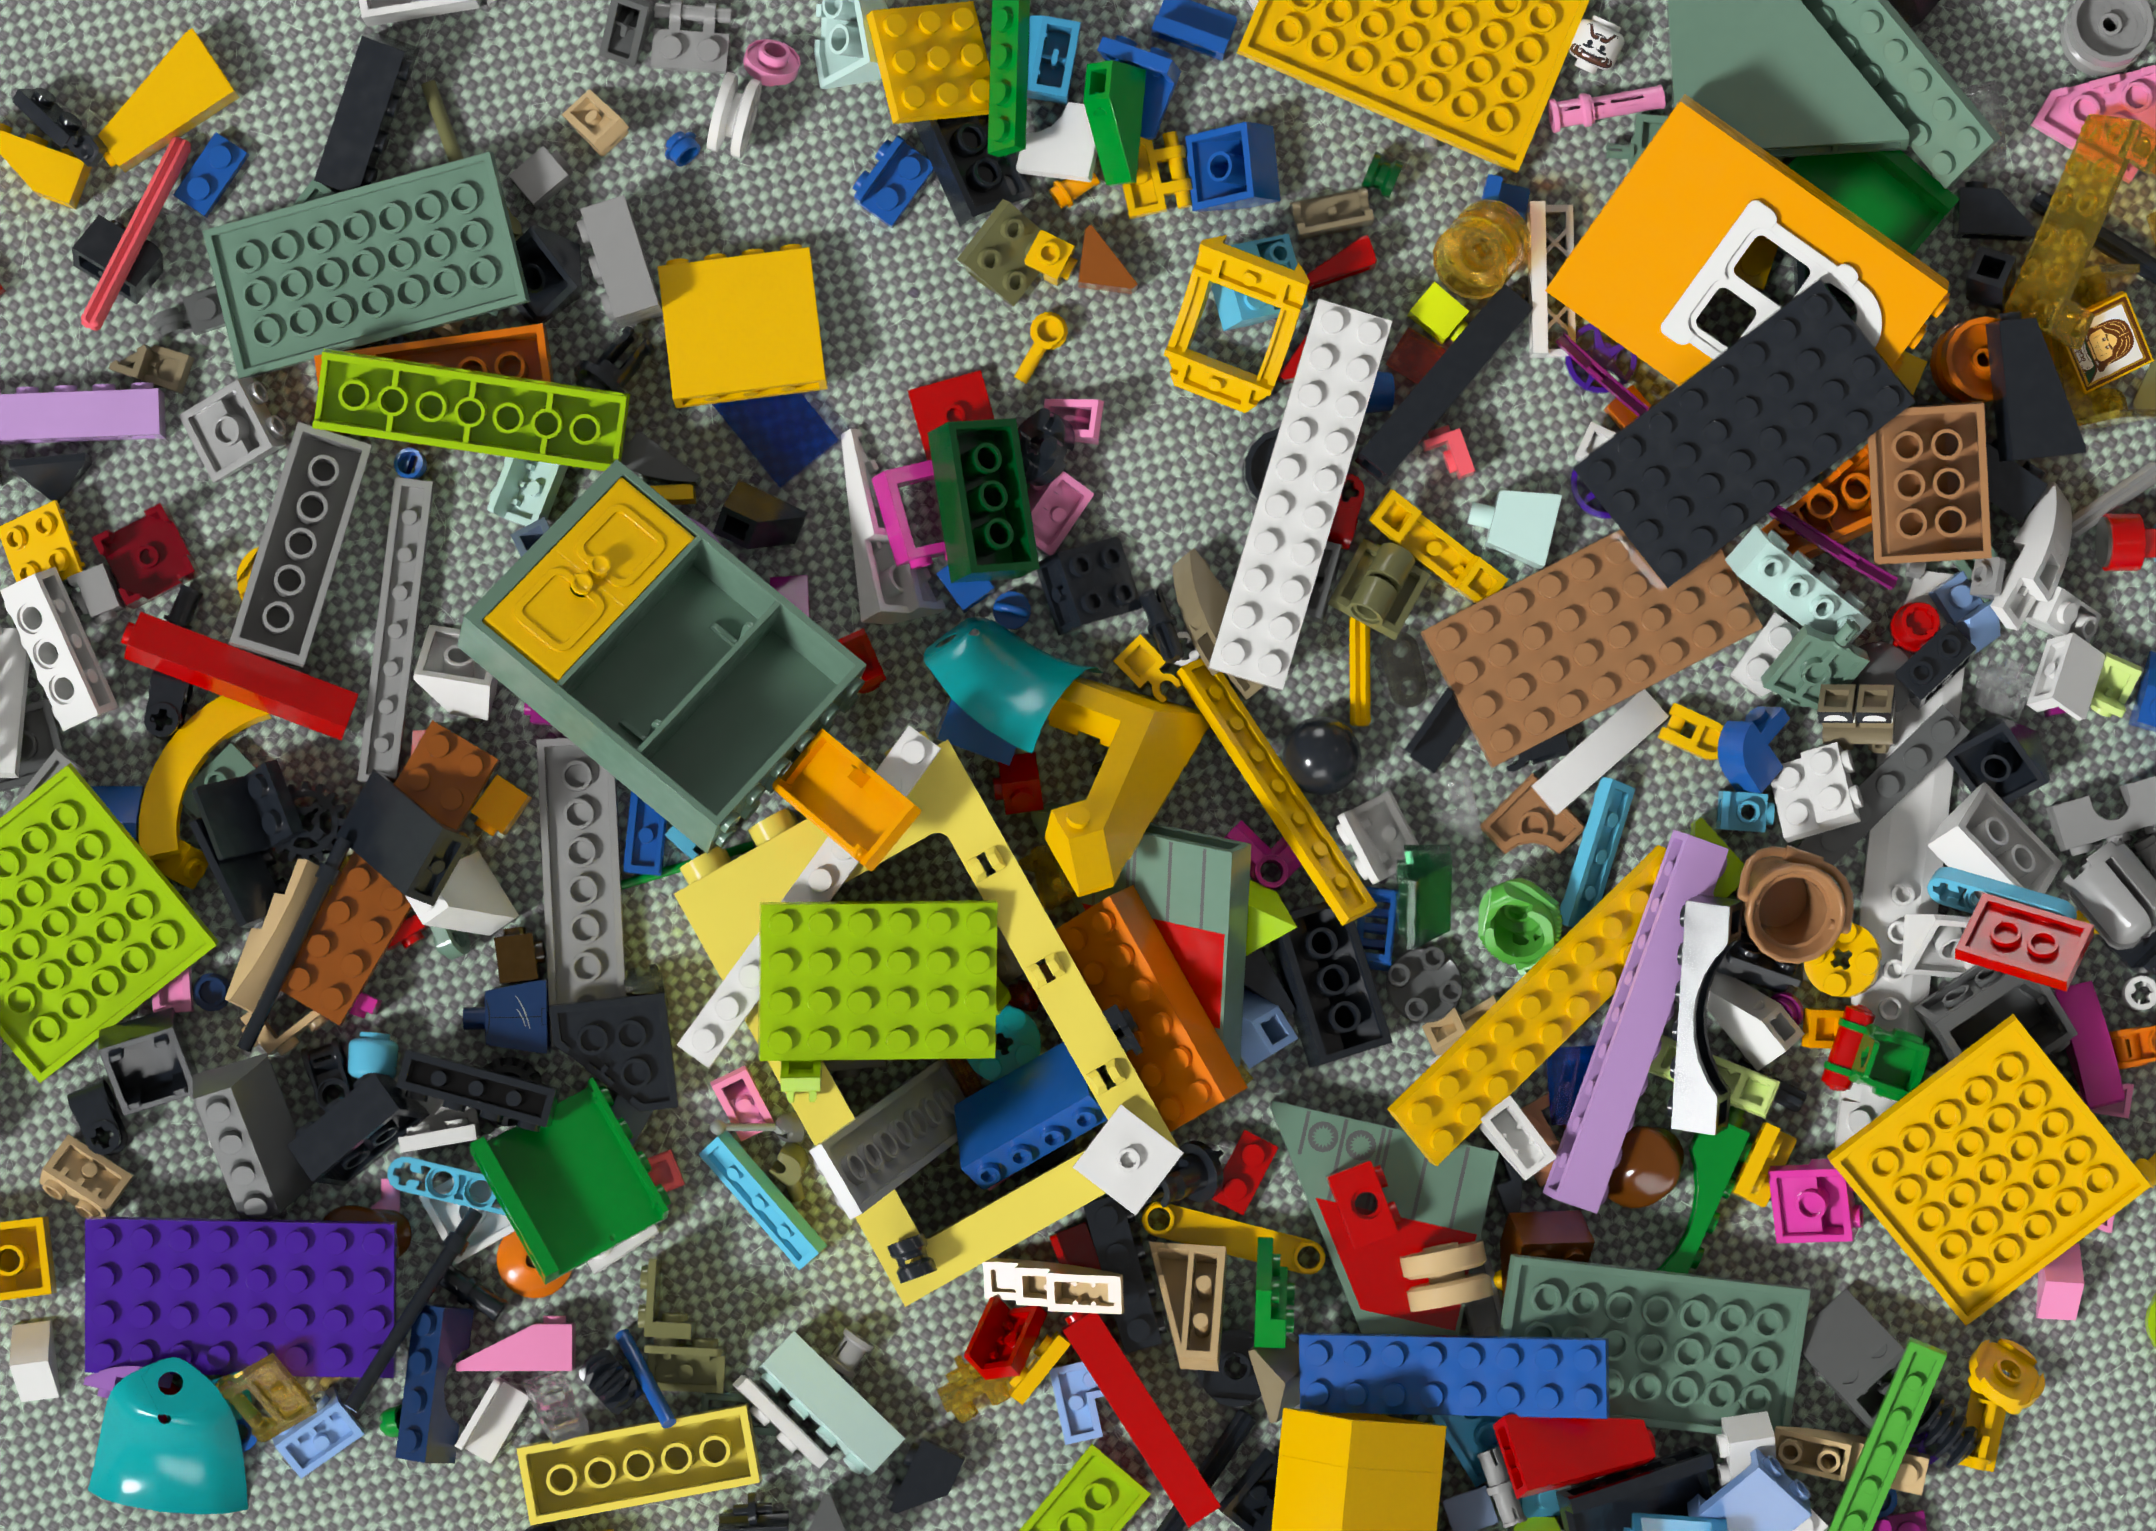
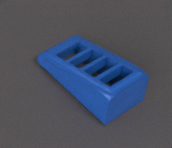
[1357,886,1399,971]

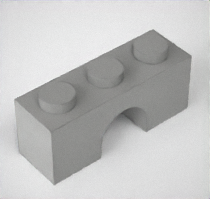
[2046,776,2156,856]

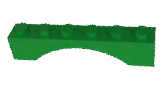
[1656,1124,1752,1274]

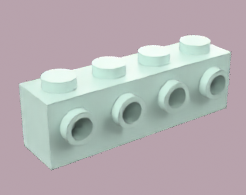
[1725,525,1871,644]
[757,1331,905,1476]

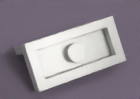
[2026,632,2105,721]
[455,1377,532,1464]

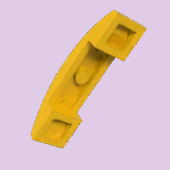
[1369,489,1508,604]

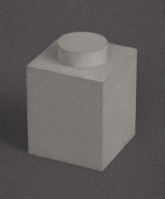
[509,146,571,210]

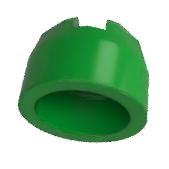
[379,1405,402,1437]

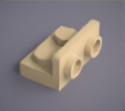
[39,1134,133,1218]

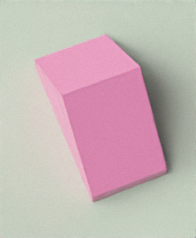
[1044,399,1104,445]
[2036,1243,2085,1321]

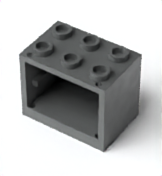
[1913,965,2078,1064]

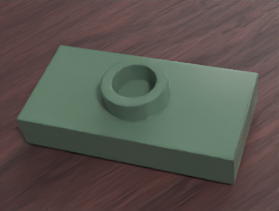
[182,743,256,819]

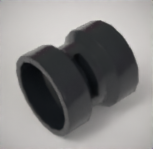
[887,1233,937,1283]

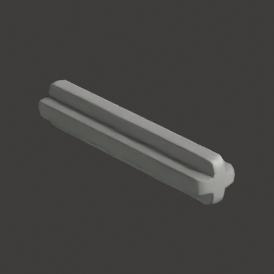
[2071,461,2156,539]

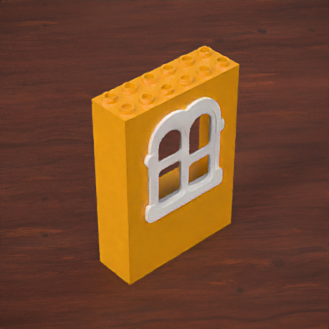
[1545,94,1950,474]

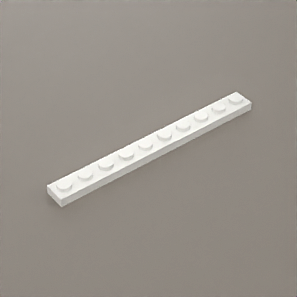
[677,726,941,1068]

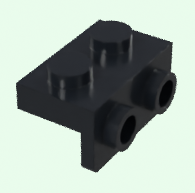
[1219,1448,1278,1531]

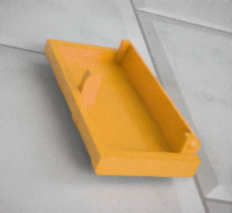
[772,728,921,871]

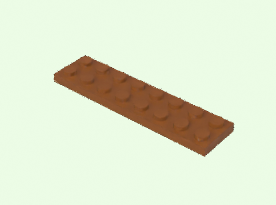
[281,720,500,1026]

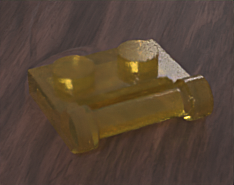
[215,1353,317,1442]

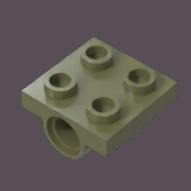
[957,199,1041,307]
[1328,538,1431,640]

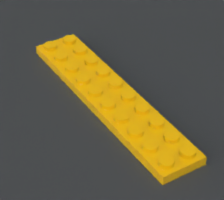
[1387,845,1666,1166]

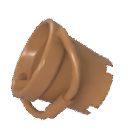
[1736,845,1854,964]

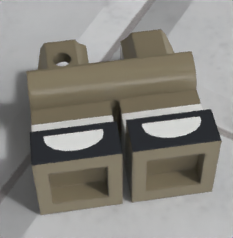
[1817,684,1896,753]

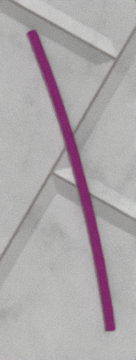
[1555,333,1898,590]

